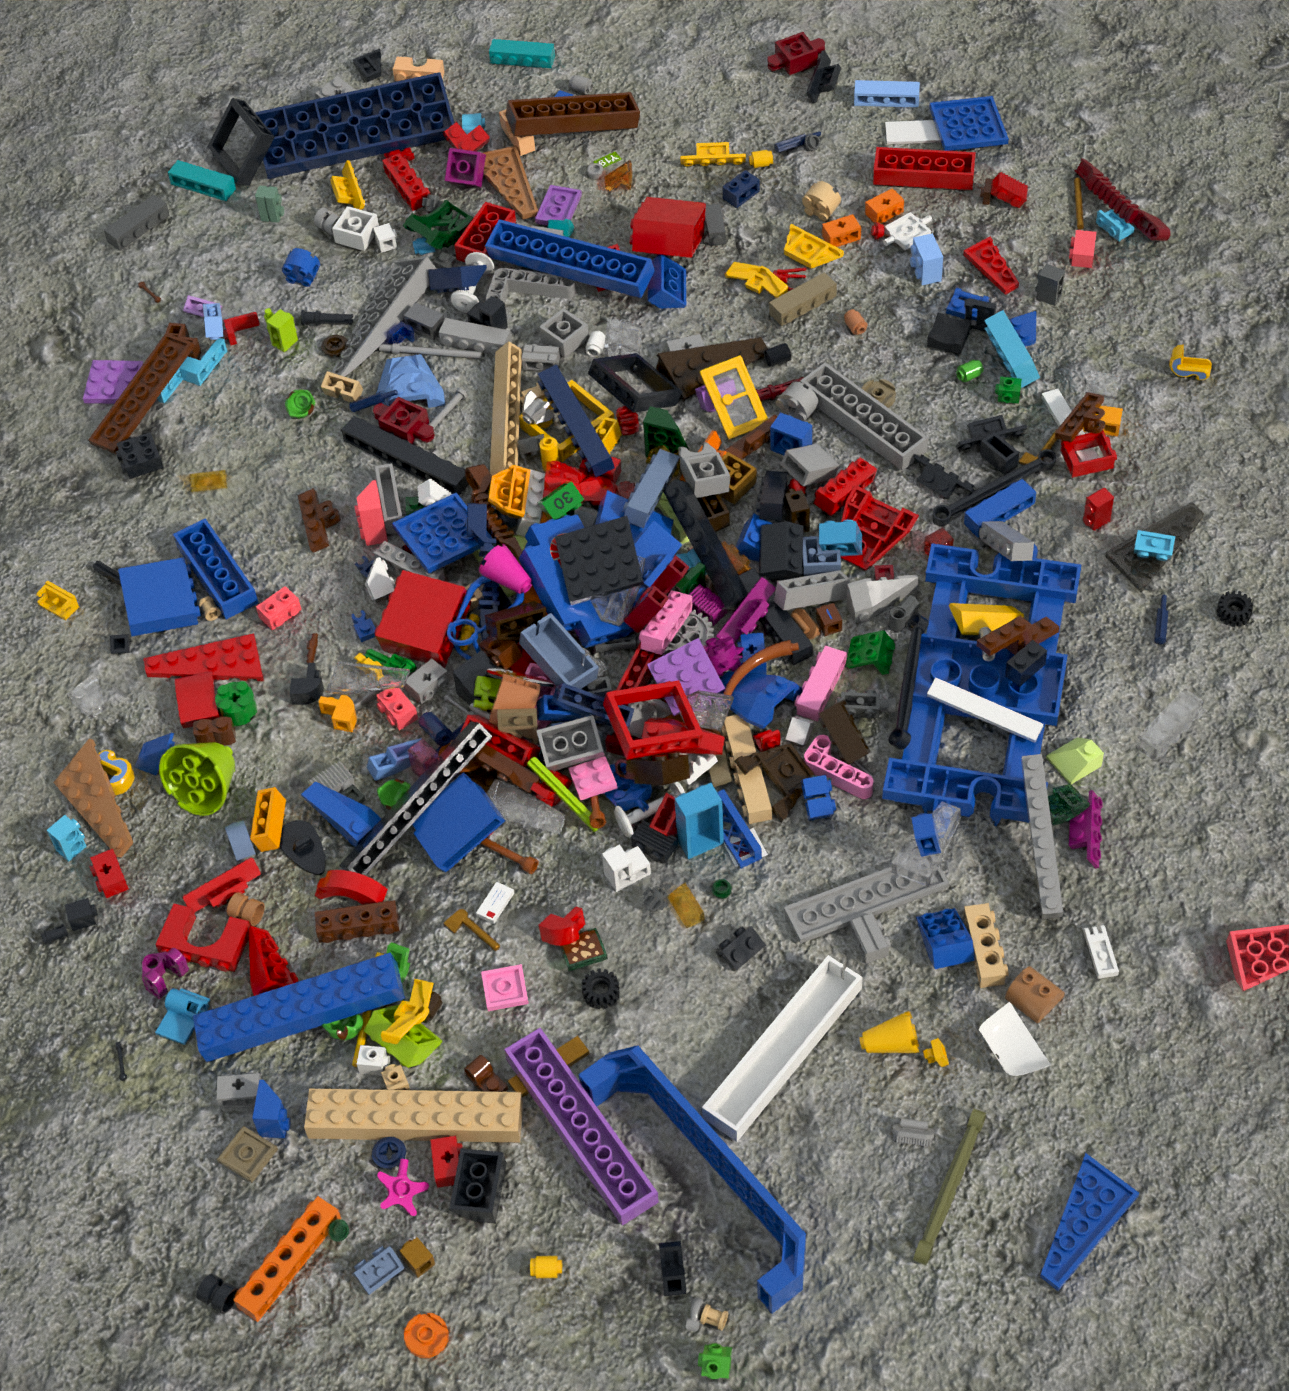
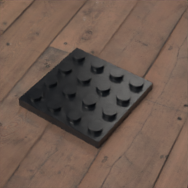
[555,516,644,605]

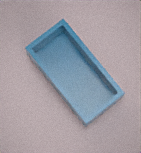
[675,783,724,859]

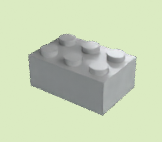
[536,715,604,771]

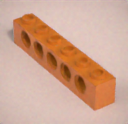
[234,1196,341,1322]

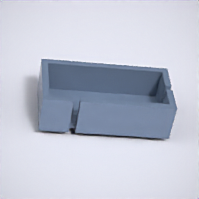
[519,613,599,689]

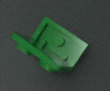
[846,630,895,675]

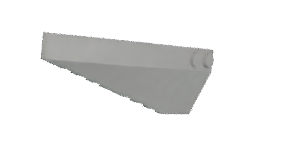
[331,256,436,377]

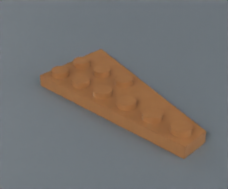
[483,146,538,219]
[53,739,133,858]

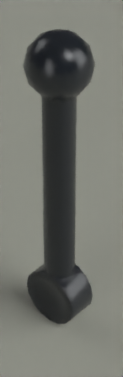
[116,1041,127,1081]

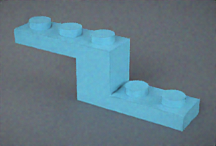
[158,338,227,403]

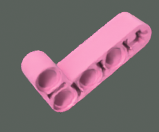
[804,735,873,799]

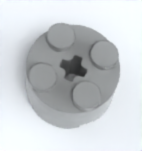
[775,382,818,421]

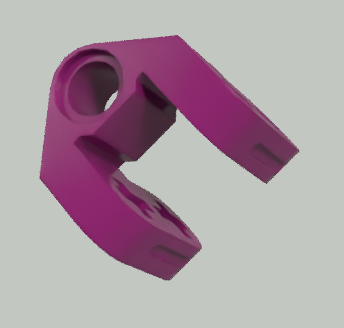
[142,948,189,999]

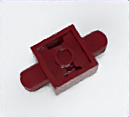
[767,32,825,75]
[373,397,435,444]

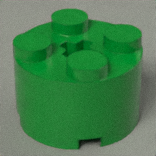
[215,681,257,726]

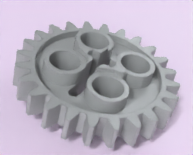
[664,609,714,652]

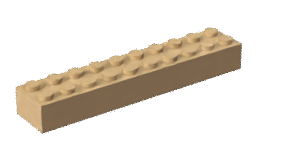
[304,1088,523,1143]

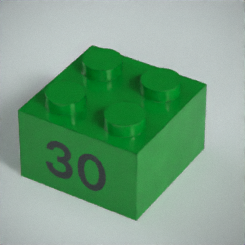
[537,481,584,520]

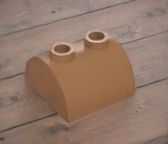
[1005,966,1065,1024]

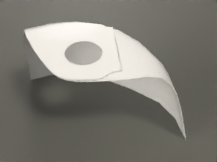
[979,1002,1051,1076]

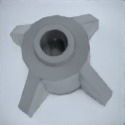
[522,390,555,424]

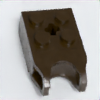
[615,751,690,785]

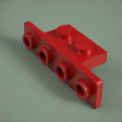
[182,857,261,913]

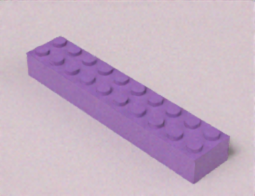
[504,1028,659,1226]

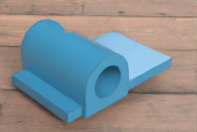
[155,988,211,1045]

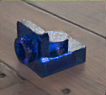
[387,321,415,345]

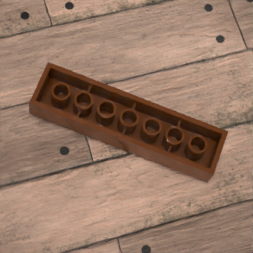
[506,92,640,136]

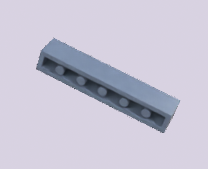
[622,449,680,528]

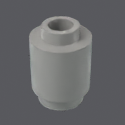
[569,75,594,95]

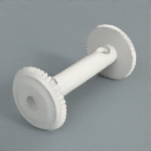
[451,252,494,313]
[614,782,685,838]

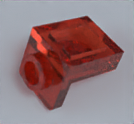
[617,481,635,499]

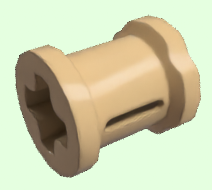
[198,596,221,621]
[700,1304,728,1331]

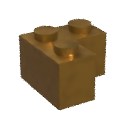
[720,452,757,505]

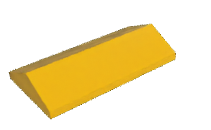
[948,603,1024,635]

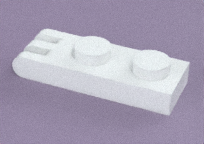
[1083,925,1119,979]

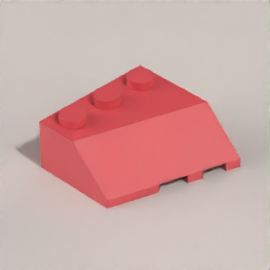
[354,480,388,546]
[1226,924,1289,991]

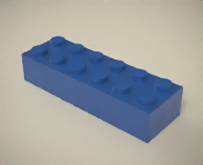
[173,518,259,620]

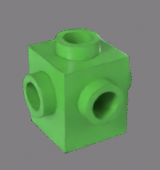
[698,1343,732,1379]

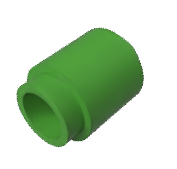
[956,360,984,382]

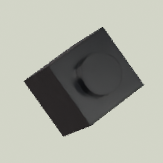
[65,898,98,931]

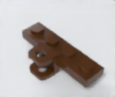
[1055,392,1106,442]
[297,488,341,553]

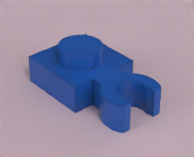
[351,610,376,643]

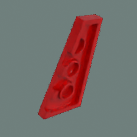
[963,236,1019,295]

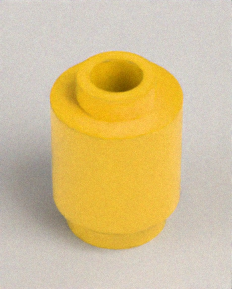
[749,150,773,168]
[530,1255,562,1279]

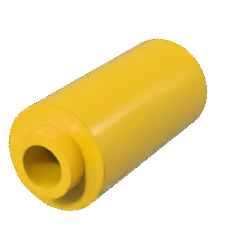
[539,437,559,473]

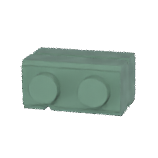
[255,186,285,223]

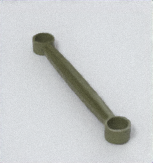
[913,1108,986,1265]

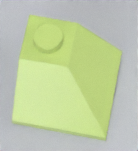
[1046,737,1104,785]

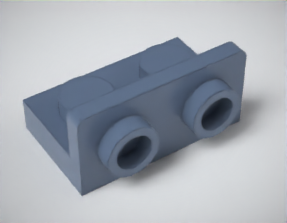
[352,1245,405,1295]

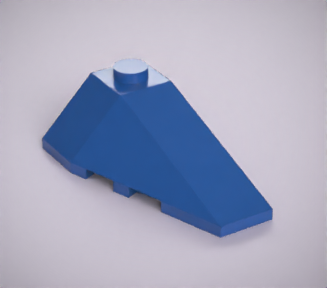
[301,781,381,847]

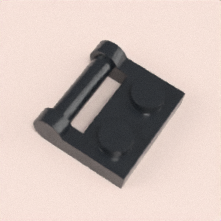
[964,298,997,332]

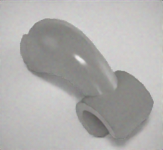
[686,1298,704,1332]

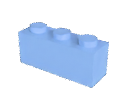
[203,303,223,340]

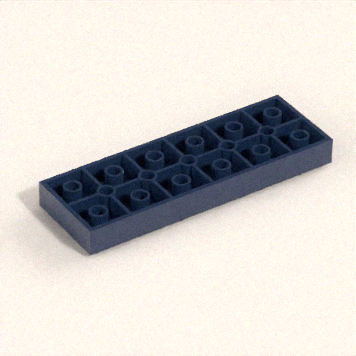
[255,72,454,179]

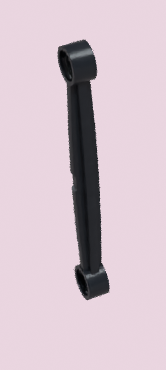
[932,449,1056,526]
[888,613,929,750]

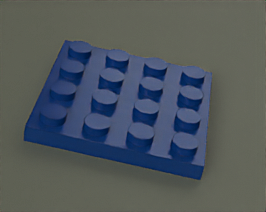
[929,96,1009,151]
[392,493,492,574]

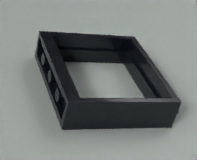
[207,98,275,186]
[588,353,682,413]

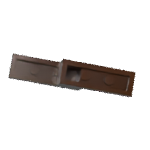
[977,616,1060,656]

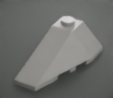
[846,575,918,623]

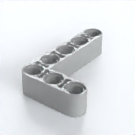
[486,268,576,303]

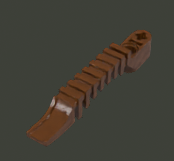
[465,464,523,567]

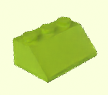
[364,1005,442,1068]

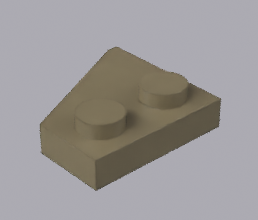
[497,708,538,744]

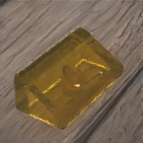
[189,470,227,492]
[667,883,705,928]

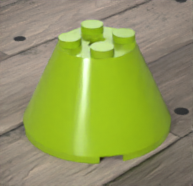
[159,742,235,816]

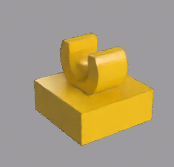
[923,1038,949,1067]

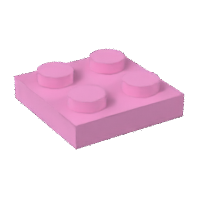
[568,756,618,800]
[481,964,529,1011]

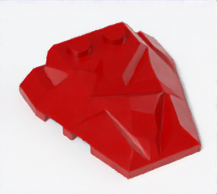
[543,461,617,505]

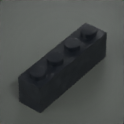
[756,471,788,521]

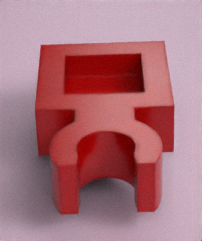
[384,147,415,161]

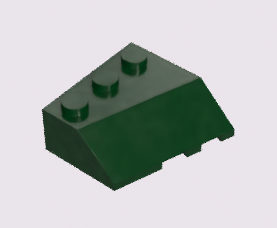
[643,406,690,465]

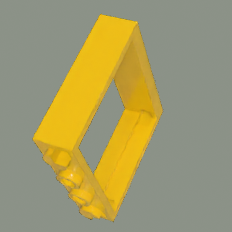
[519,380,614,462]

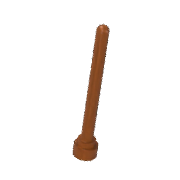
[589,795,606,828]
[480,838,539,874]

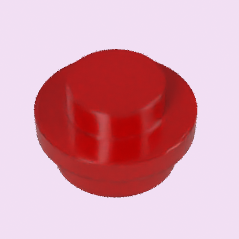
[871,222,884,239]

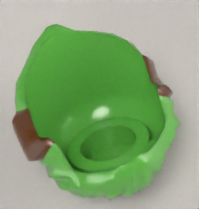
[285,389,316,418]
[377,779,411,810]
[322,1014,363,1041]

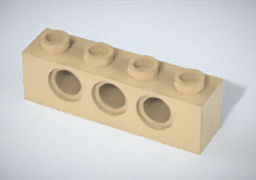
[963,903,1009,988]

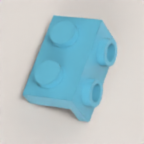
[1096,209,1135,241]
[1134,530,1175,561]

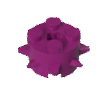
[703,637,744,676]

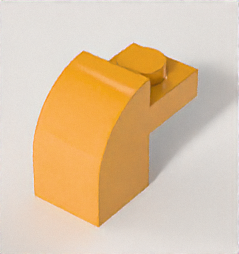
[318,694,357,732]

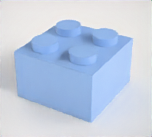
[910,233,943,285]

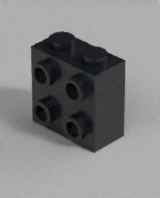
[116,432,163,479]

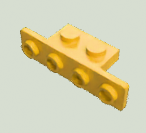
[680,142,746,166]
[330,160,365,210]

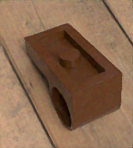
[464,1055,508,1092]

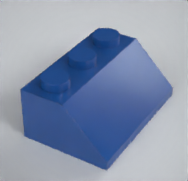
[648,254,686,309]

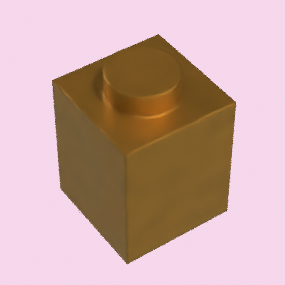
[399,1237,435,1278]

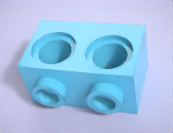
[47,815,87,862]

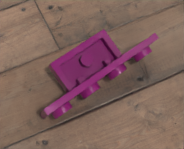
[716,577,776,643]
[1069,790,1103,869]

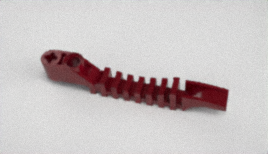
[1075,158,1171,241]

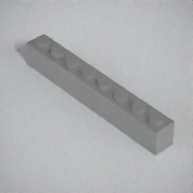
[1021,754,1063,919]

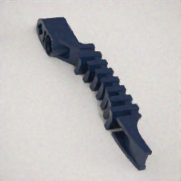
[467,503,500,641]

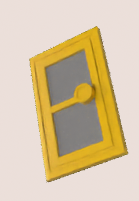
[699,355,768,440]

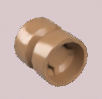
[227,892,265,926]

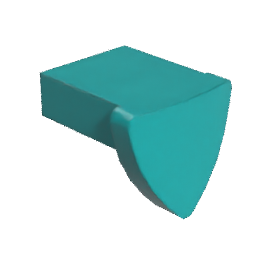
[548,219,574,238]

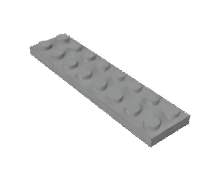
[784,855,949,944]

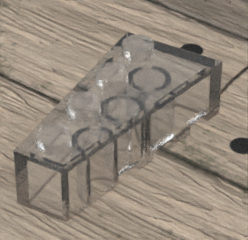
[891,802,961,887]

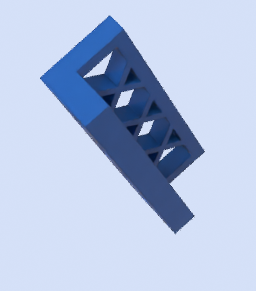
[717,789,762,868]

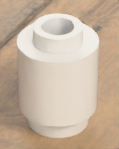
[586,331,607,357]

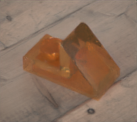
[604,160,632,192]

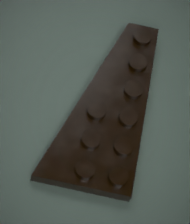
[656,337,768,400]

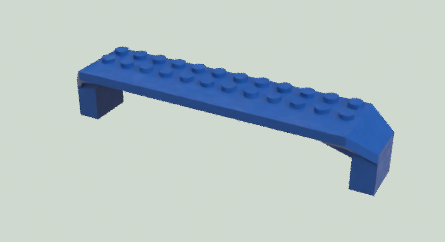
[579,1045,806,1314]

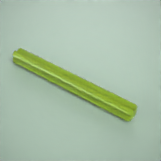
[527,757,600,832]

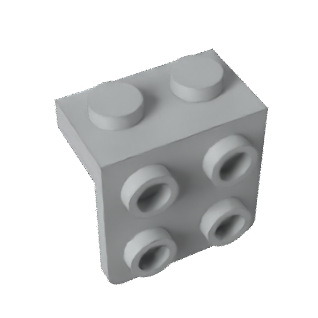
[628,699,672,739]

